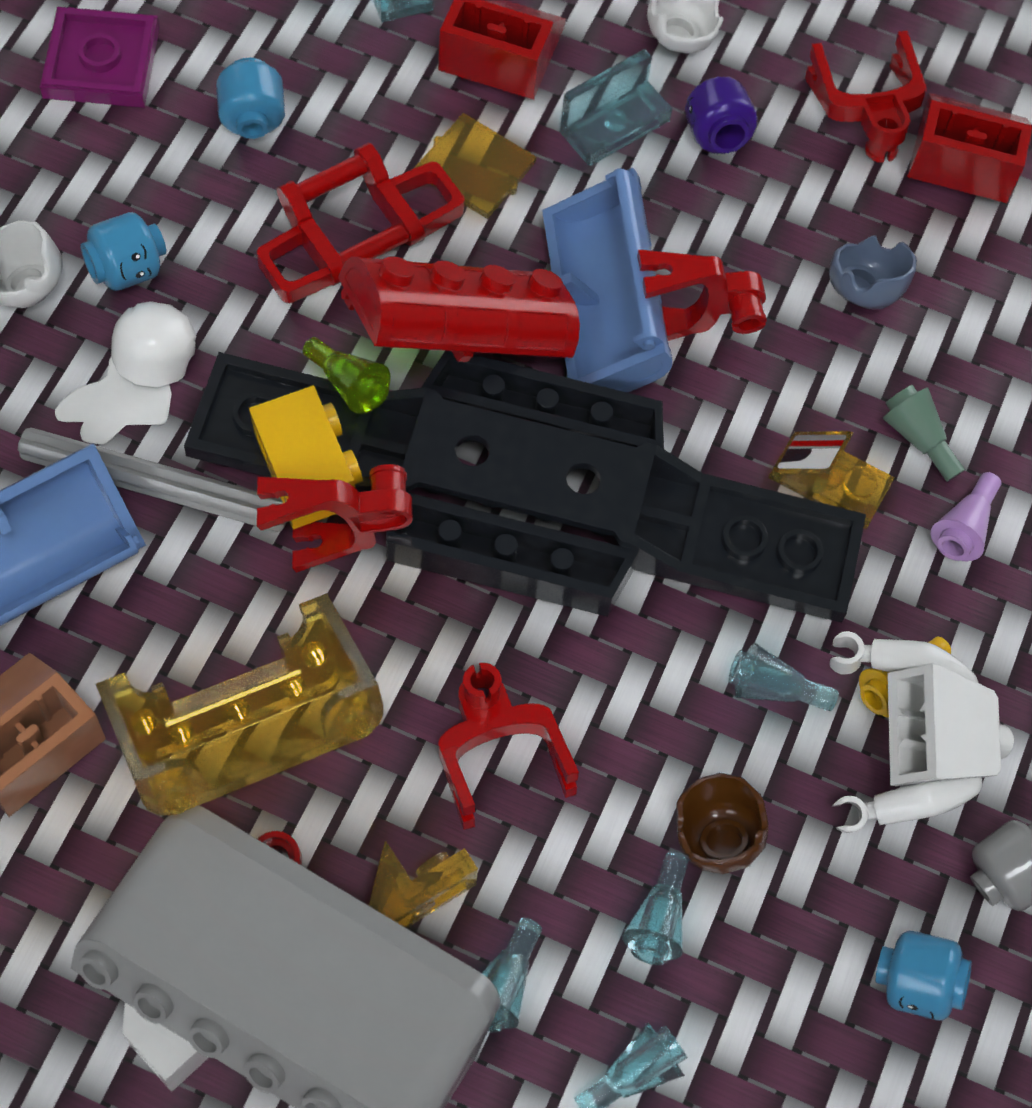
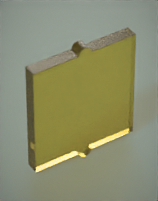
[414,113,536,219]

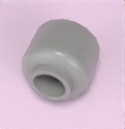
[970,820,1032,911]

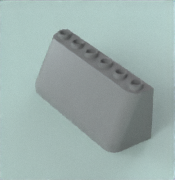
[70,803,500,1108]

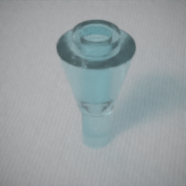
[729,643,839,712]
[622,851,689,965]
[482,918,542,1032]
[574,1022,687,1108]

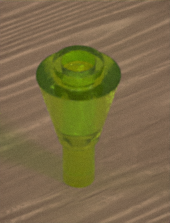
[303,337,391,414]

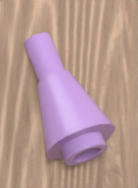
[931,472,1001,561]

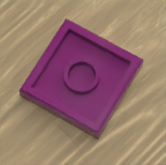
[40,6,160,108]

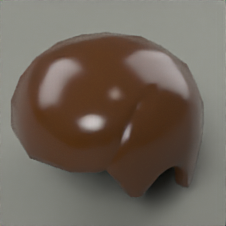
[676,773,769,874]

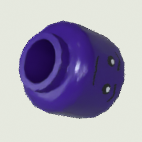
[685,77,758,154]

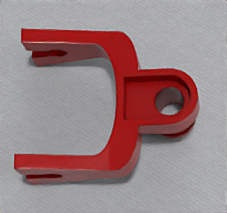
[805,30,927,163]
[637,249,767,341]
[257,464,413,573]
[438,663,579,830]

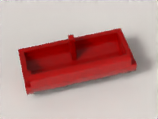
[338,256,580,362]

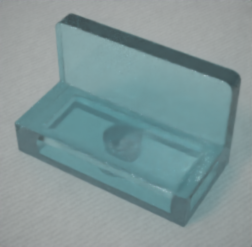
[559,49,672,167]

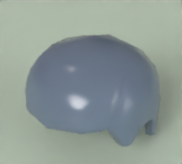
[829,236,917,309]

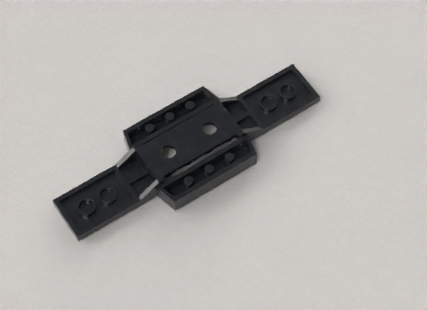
[184,350,866,623]

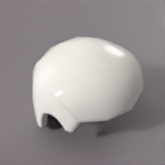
[647,0,723,54]
[0,220,62,308]
[111,301,196,387]

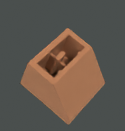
[0,652,106,817]

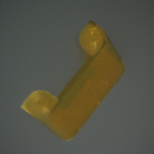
[96,593,384,816]

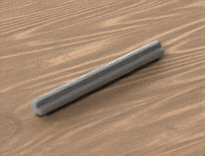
[17,428,287,532]

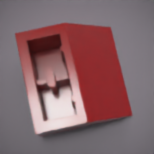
[438,0,566,100]
[907,93,1032,203]

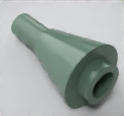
[882,385,965,482]

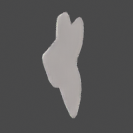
[55,356,172,445]

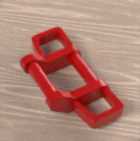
[257,142,464,303]

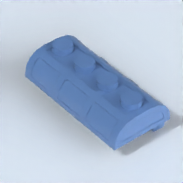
[542,168,673,393]
[0,443,146,626]

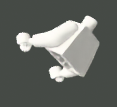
[830,631,1014,833]

